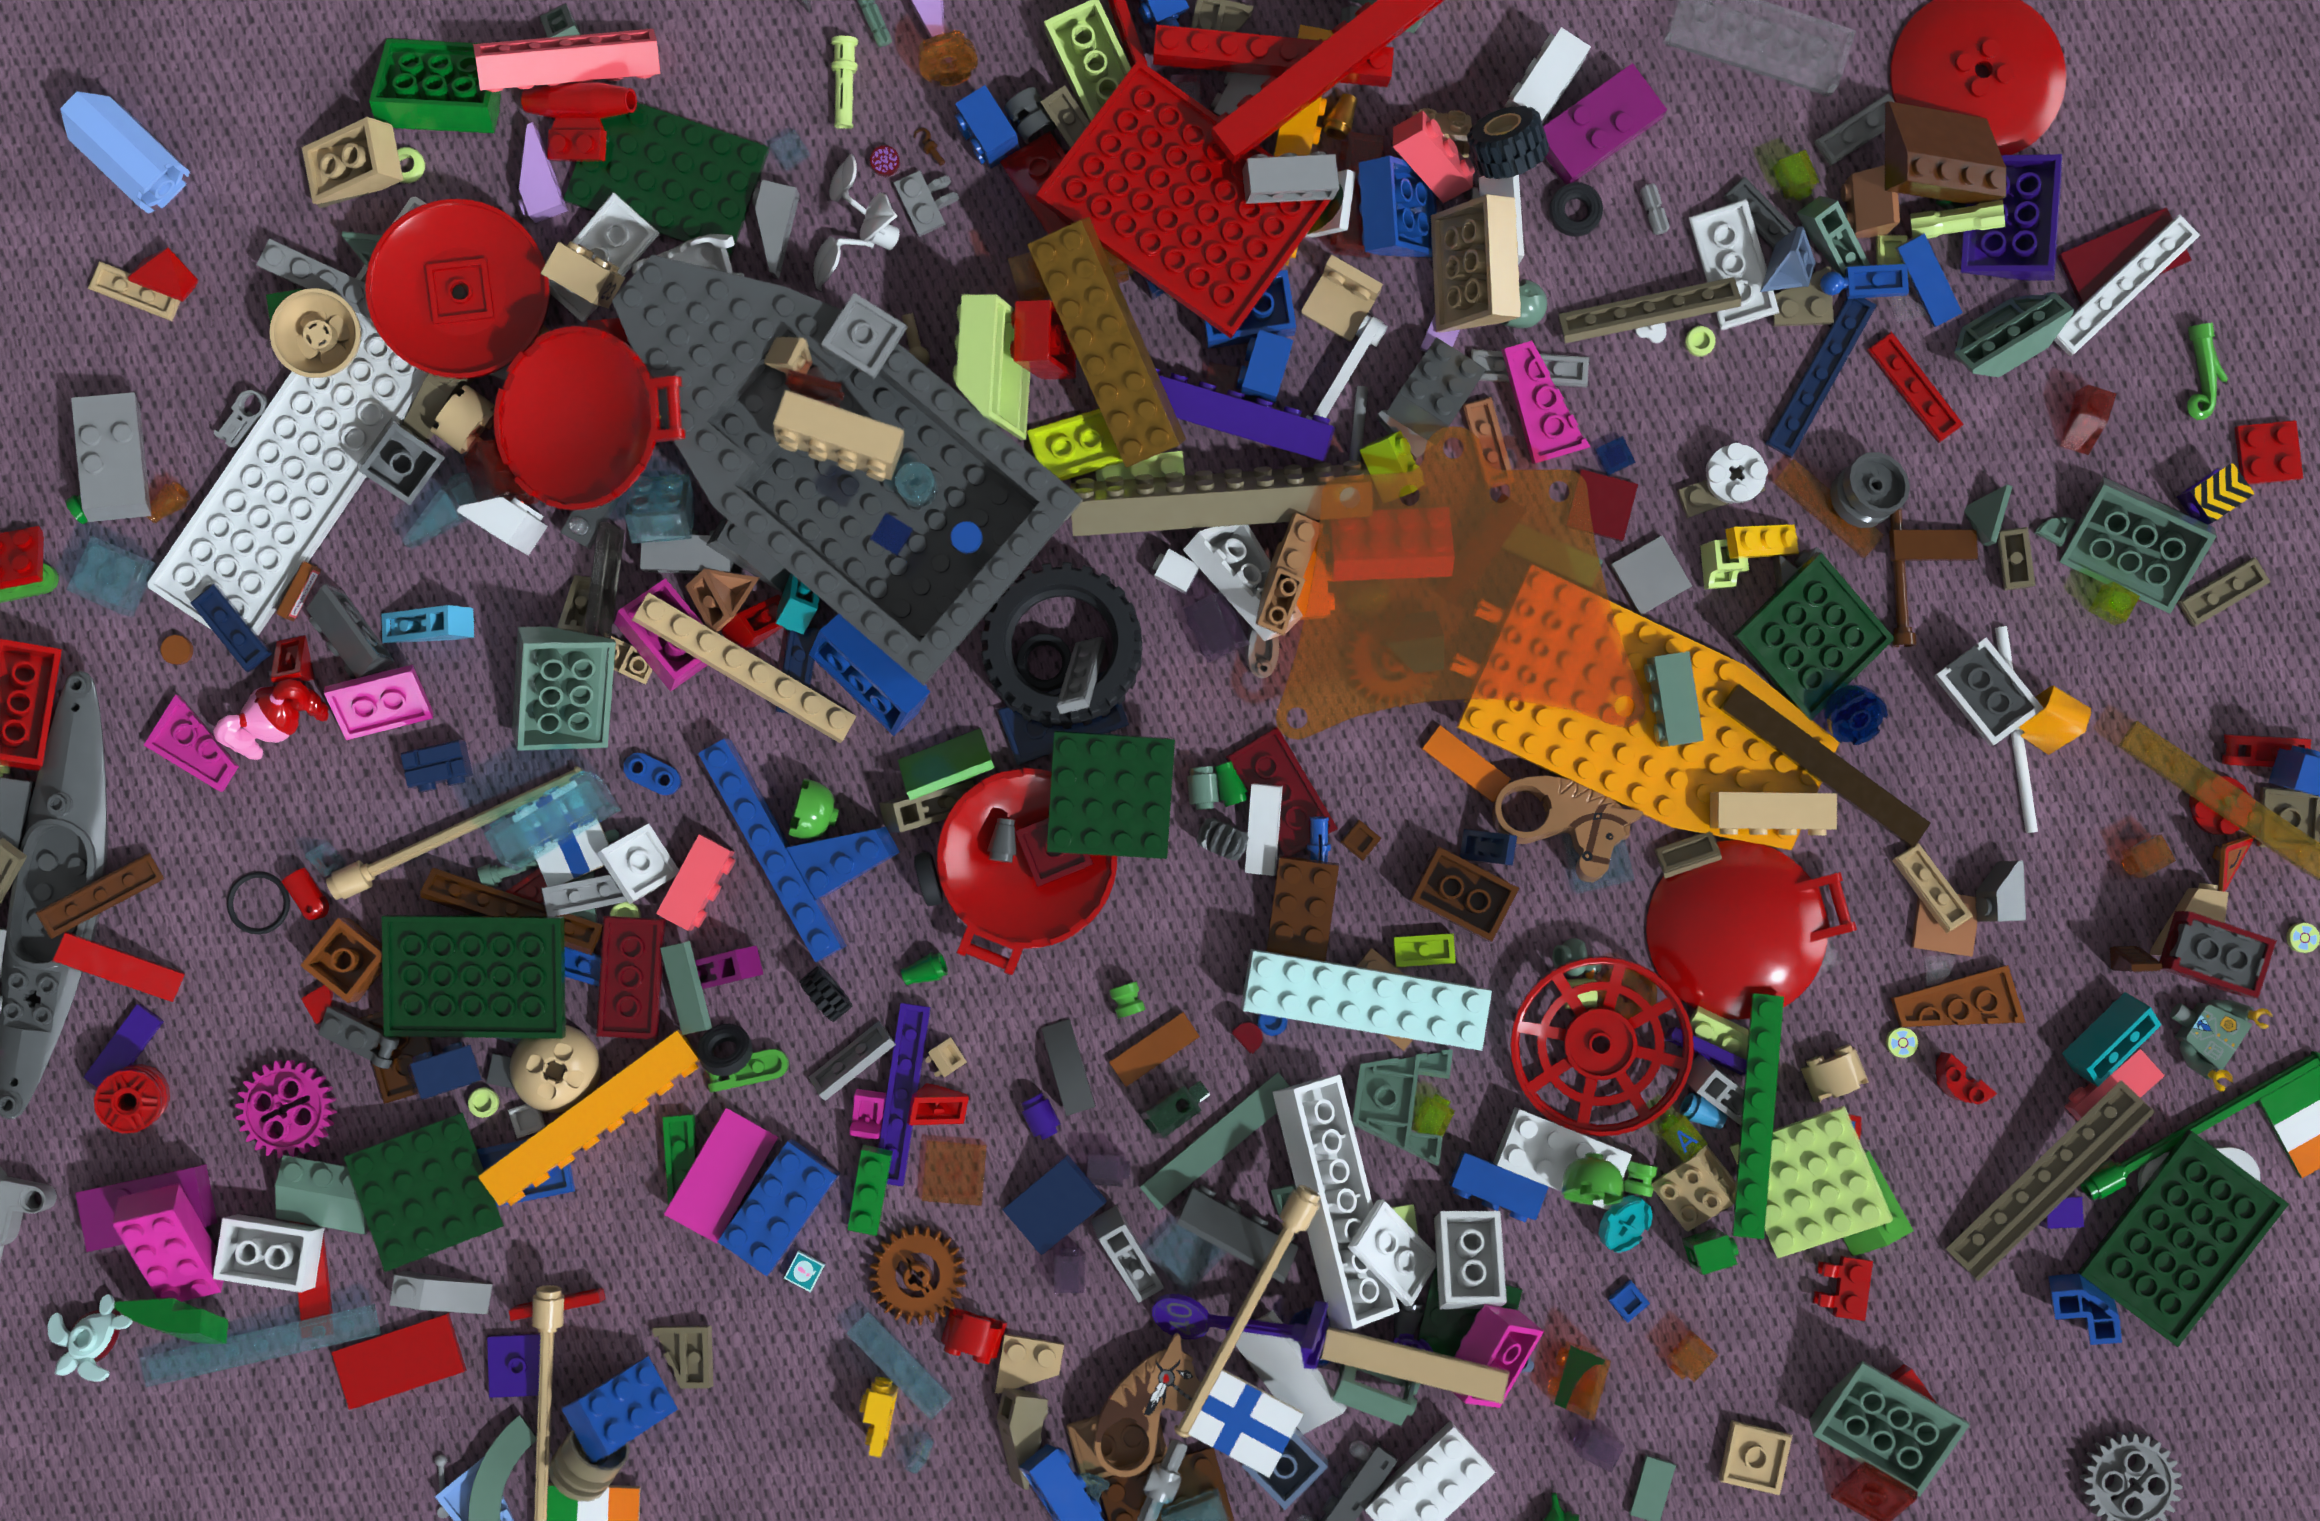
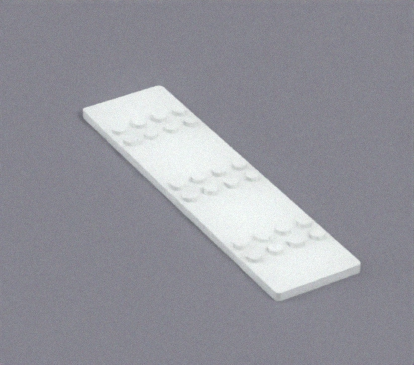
[148,197,468,636]

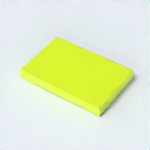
[1027,408,1123,481]

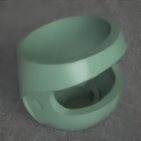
[1501,279,1547,329]

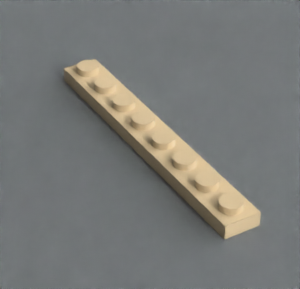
[632,592,857,743]

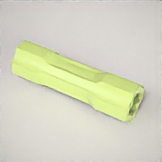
[1911,200,2005,239]

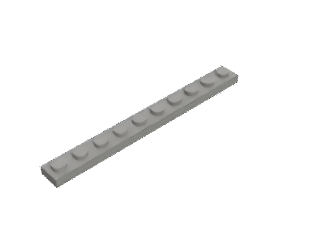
[256,239,510,381]

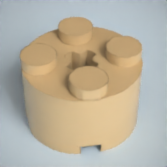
[431,385,495,454]

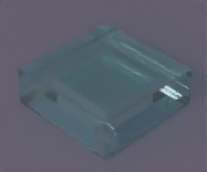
[770,129,811,171]

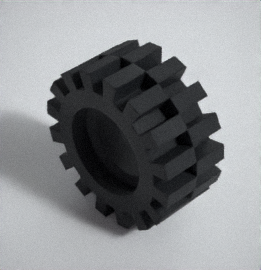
[799,965,853,1022]

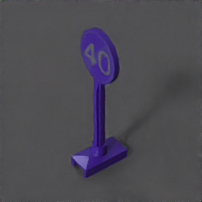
[1152,1294,1330,1370]

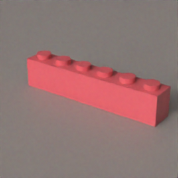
[473,29,660,92]

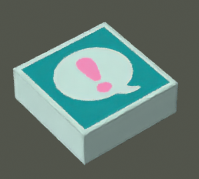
[784,1251,825,1292]

